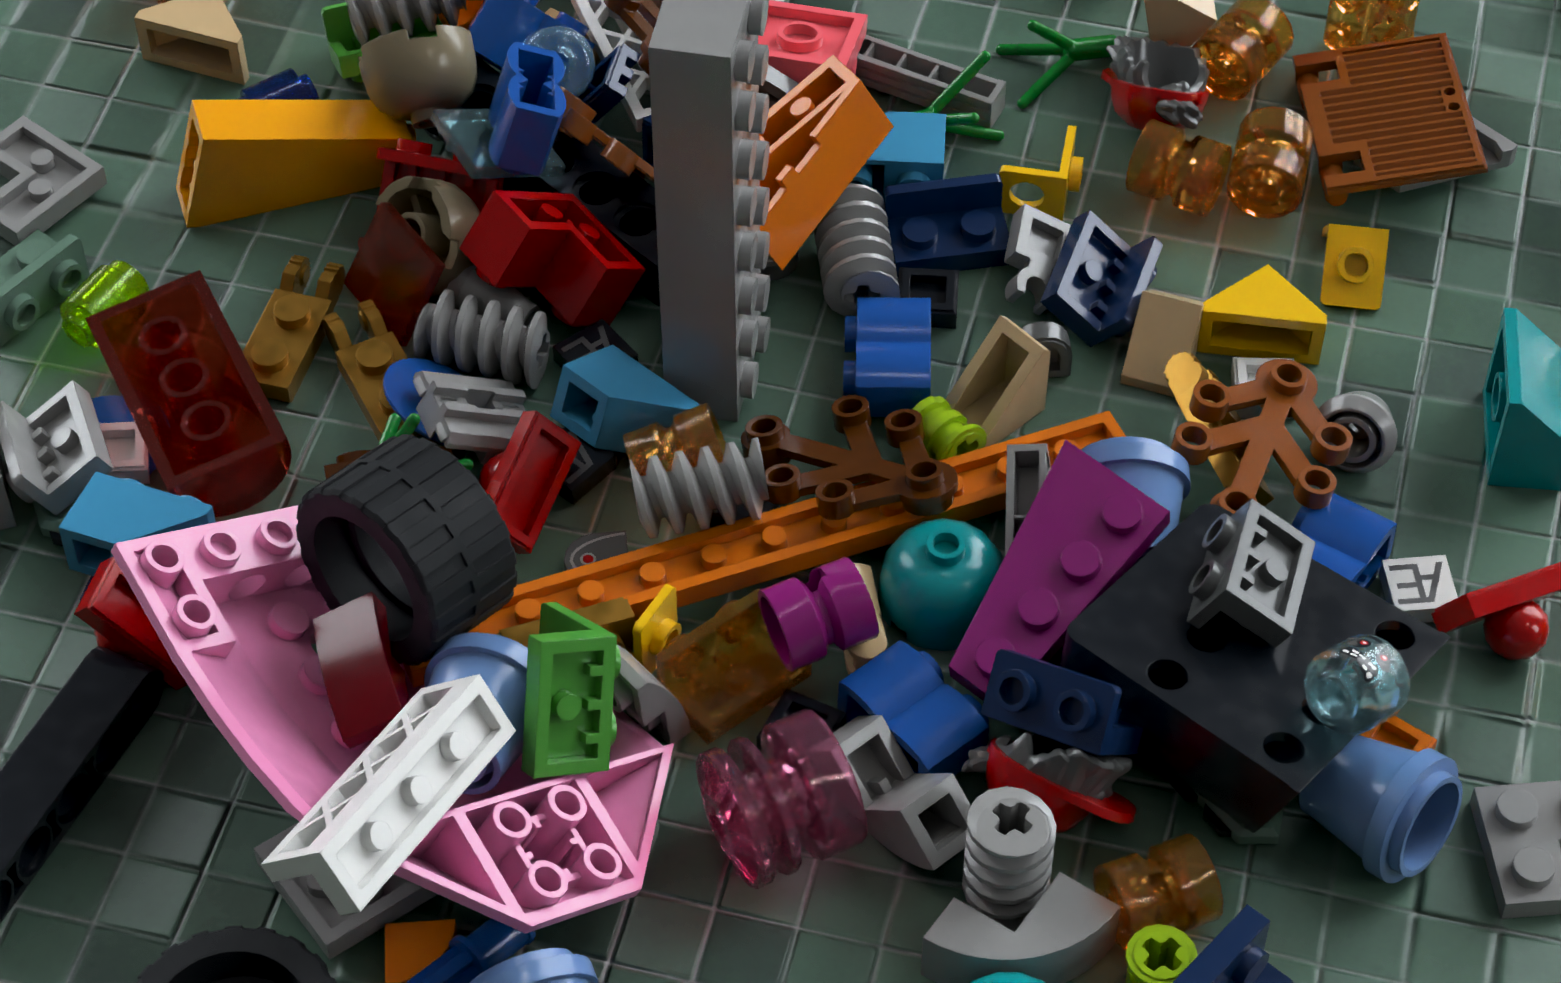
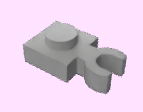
[1004,204,1071,315]

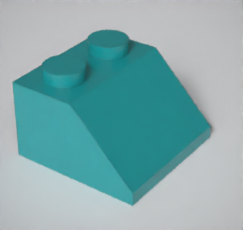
[1483,308,1561,491]

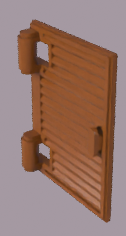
[1292,33,1488,206]

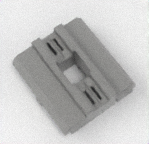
[413,371,527,464]

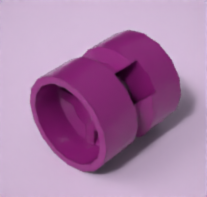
[758,557,879,672]

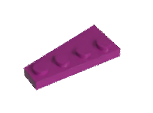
[948,439,1170,701]

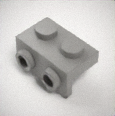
[0,380,114,516]

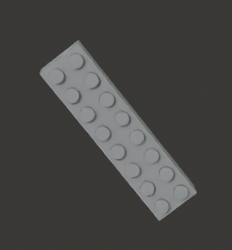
[648,0,771,422]

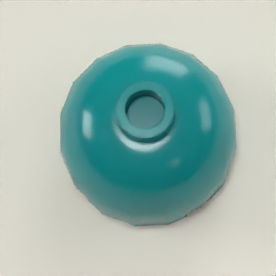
[878,518,1003,651]

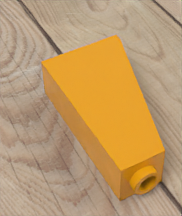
[176,100,416,228]

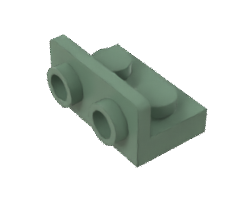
[0,229,91,347]

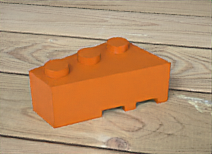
[759,55,894,271]

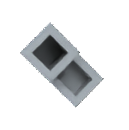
[806,715,971,871]
[921,872,1121,983]

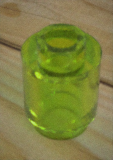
[60,260,149,348]

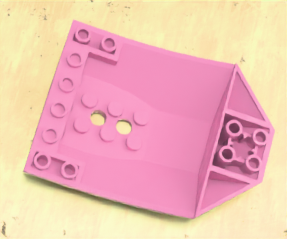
[110,505,674,934]

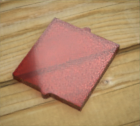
[344,202,446,346]

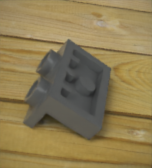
[1187,498,1316,648]

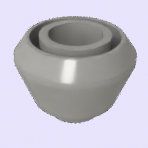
[1319,391,1398,473]

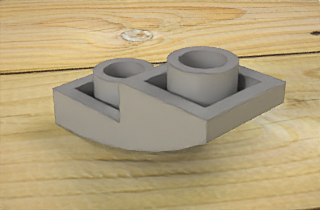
[613,645,691,744]

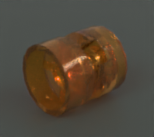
[1192,0,1294,101]
[1226,106,1314,219]
[1126,119,1232,217]
[623,402,726,476]
[1093,833,1224,952]

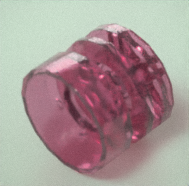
[695,709,867,889]

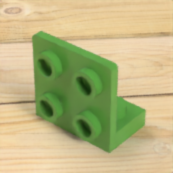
[521,602,621,779]

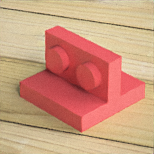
[758,0,868,83]

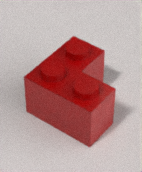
[459,190,646,327]

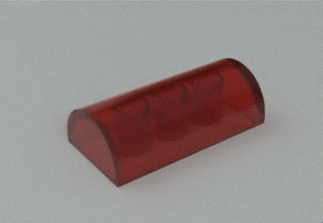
[85,270,292,517]

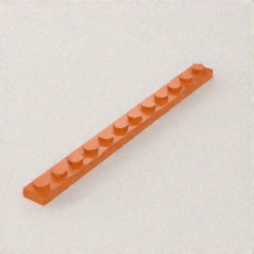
[403,411,1127,688]

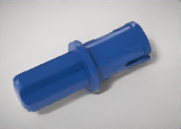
[407,918,536,983]

